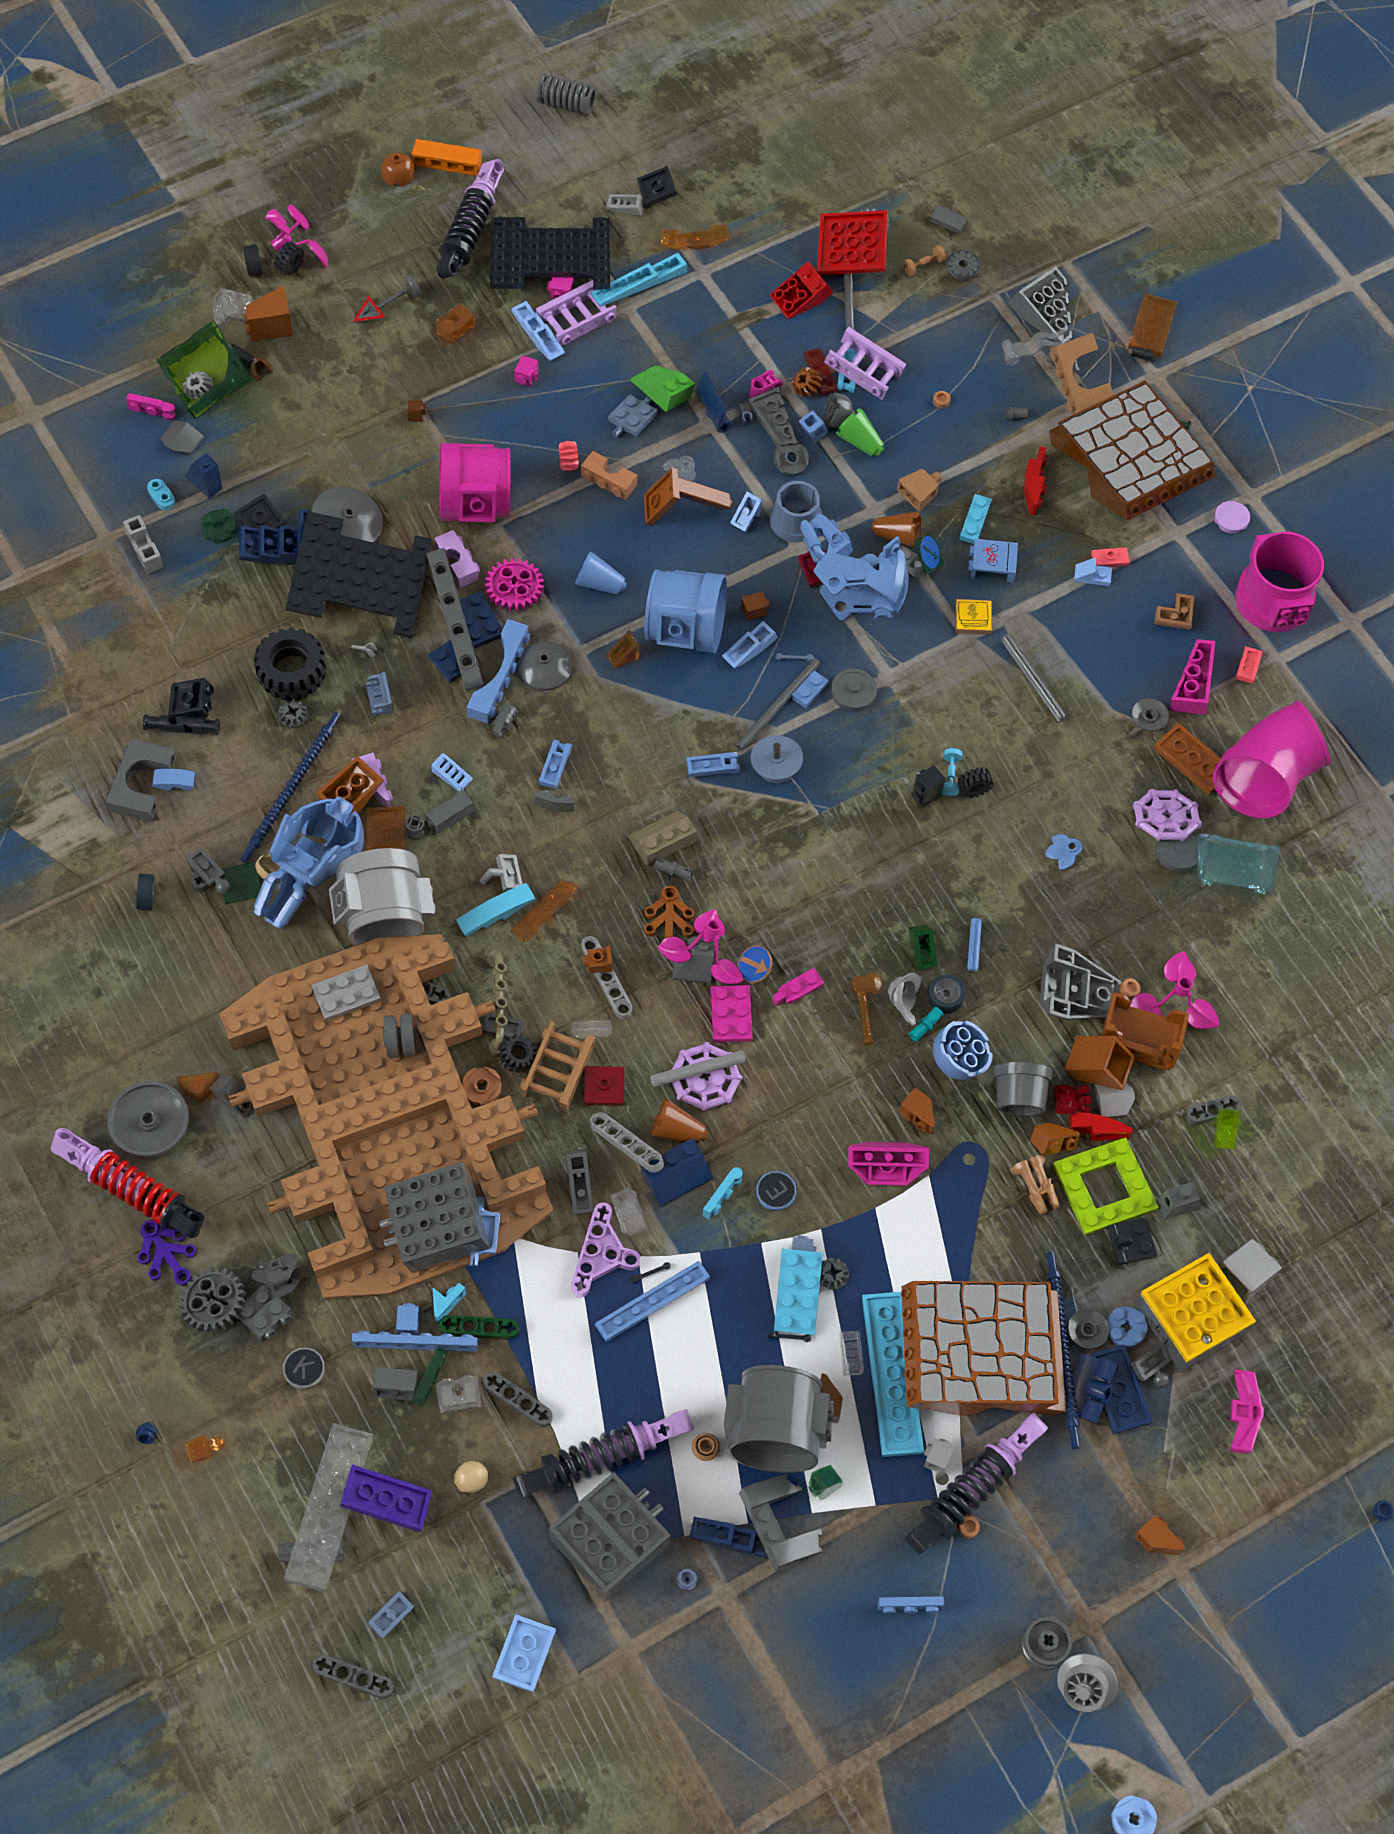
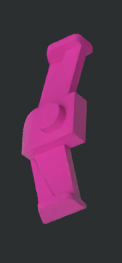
[1230,1369,1264,1454]

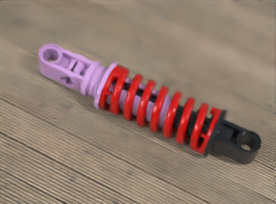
[51,1128,205,1238]

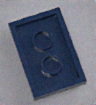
[448,591,503,649]

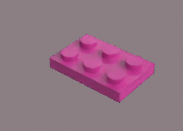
[711,985,753,1043]

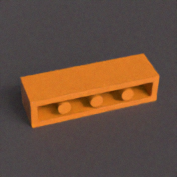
[412,139,482,176]

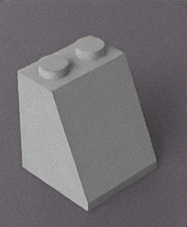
[1220,1239,1281,1304]

